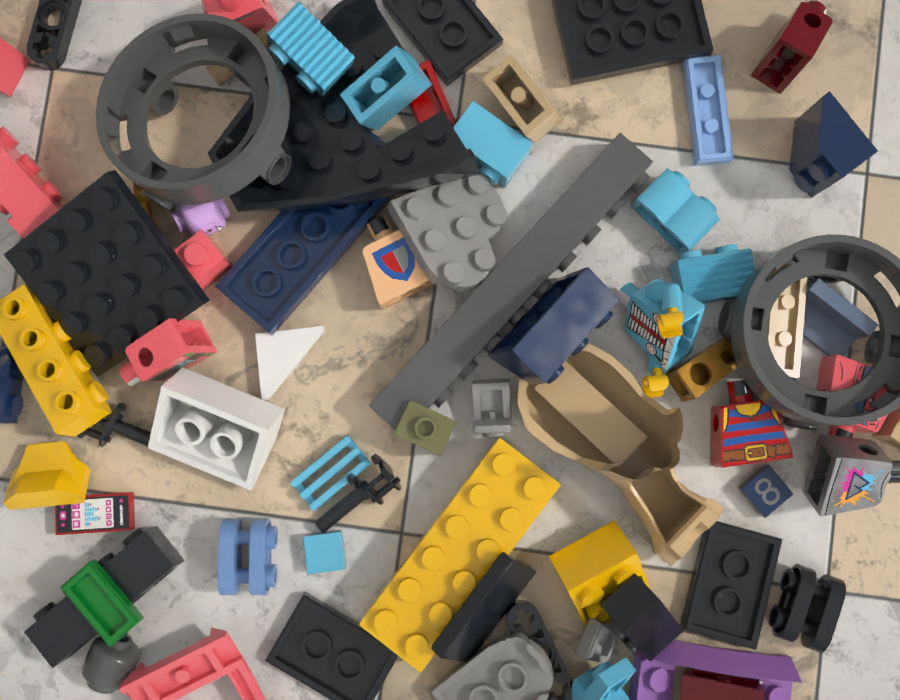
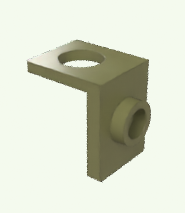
[394,400,457,456]

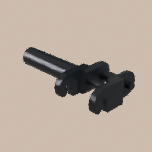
[77,403,151,447]
[315,453,401,533]

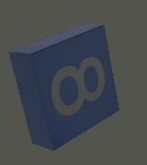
[738,465,794,518]

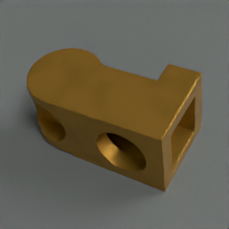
[665,337,738,402]

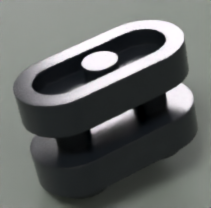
[768,564,846,653]

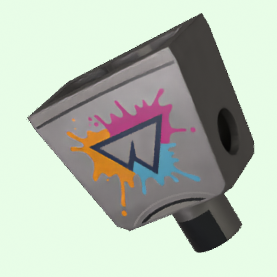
[803,435,900,516]

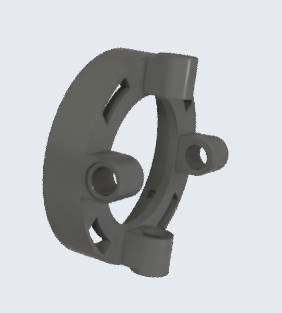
[96,14,291,212]
[718,234,900,430]

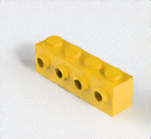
[0,284,112,437]

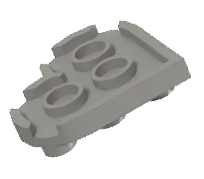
[387,174,507,293]
[431,632,554,700]

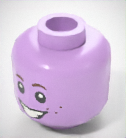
[171,199,230,237]

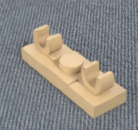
[766,264,807,379]

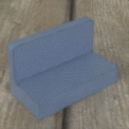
[803,278,879,356]

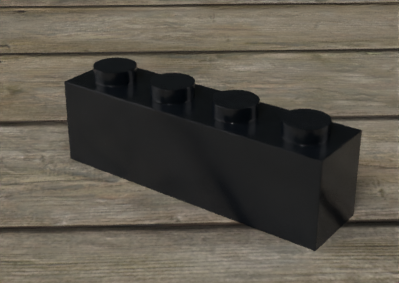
[24,526,185,668]

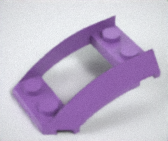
[629,640,802,700]

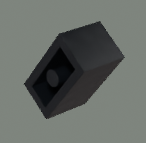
[600,574,684,661]

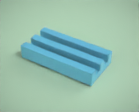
[290,435,372,512]

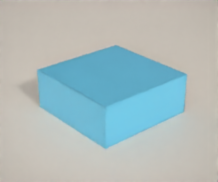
[303,530,346,575]

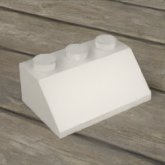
[148,368,285,490]

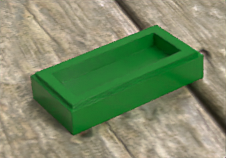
[60,559,144,647]

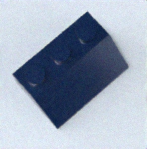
[488,267,619,385]

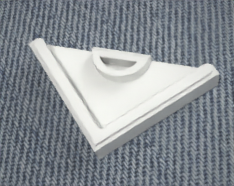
[255,326,325,401]

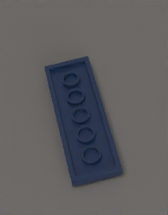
[215,127,395,335]

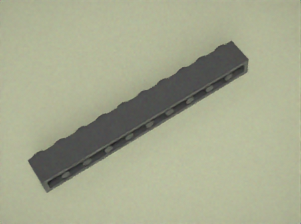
[369,133,653,431]

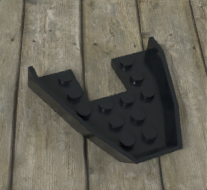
[208,0,480,212]

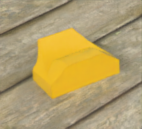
[3,441,91,510]

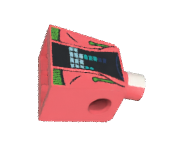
[119,318,217,386]

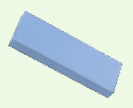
[682,55,734,166]

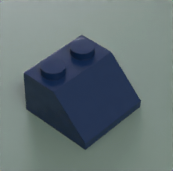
[789,91,878,198]

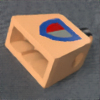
[362,215,433,310]

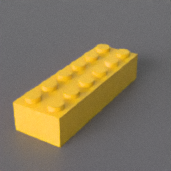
[359,437,561,673]

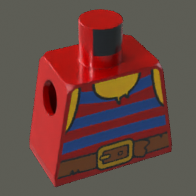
[710,380,793,468]

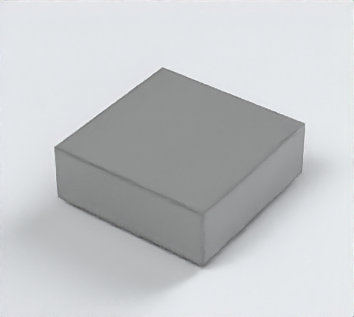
[575,617,618,663]

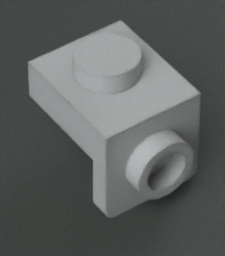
[472,379,512,438]

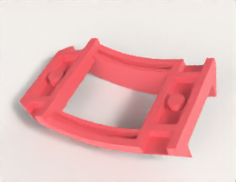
[119,627,266,700]

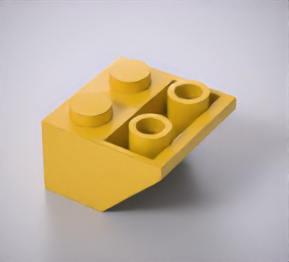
[548,520,651,627]

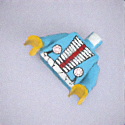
[617,279,705,398]

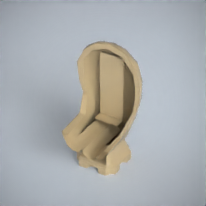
[516,342,724,566]

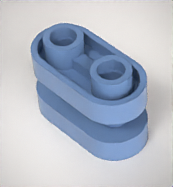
[218,518,278,595]

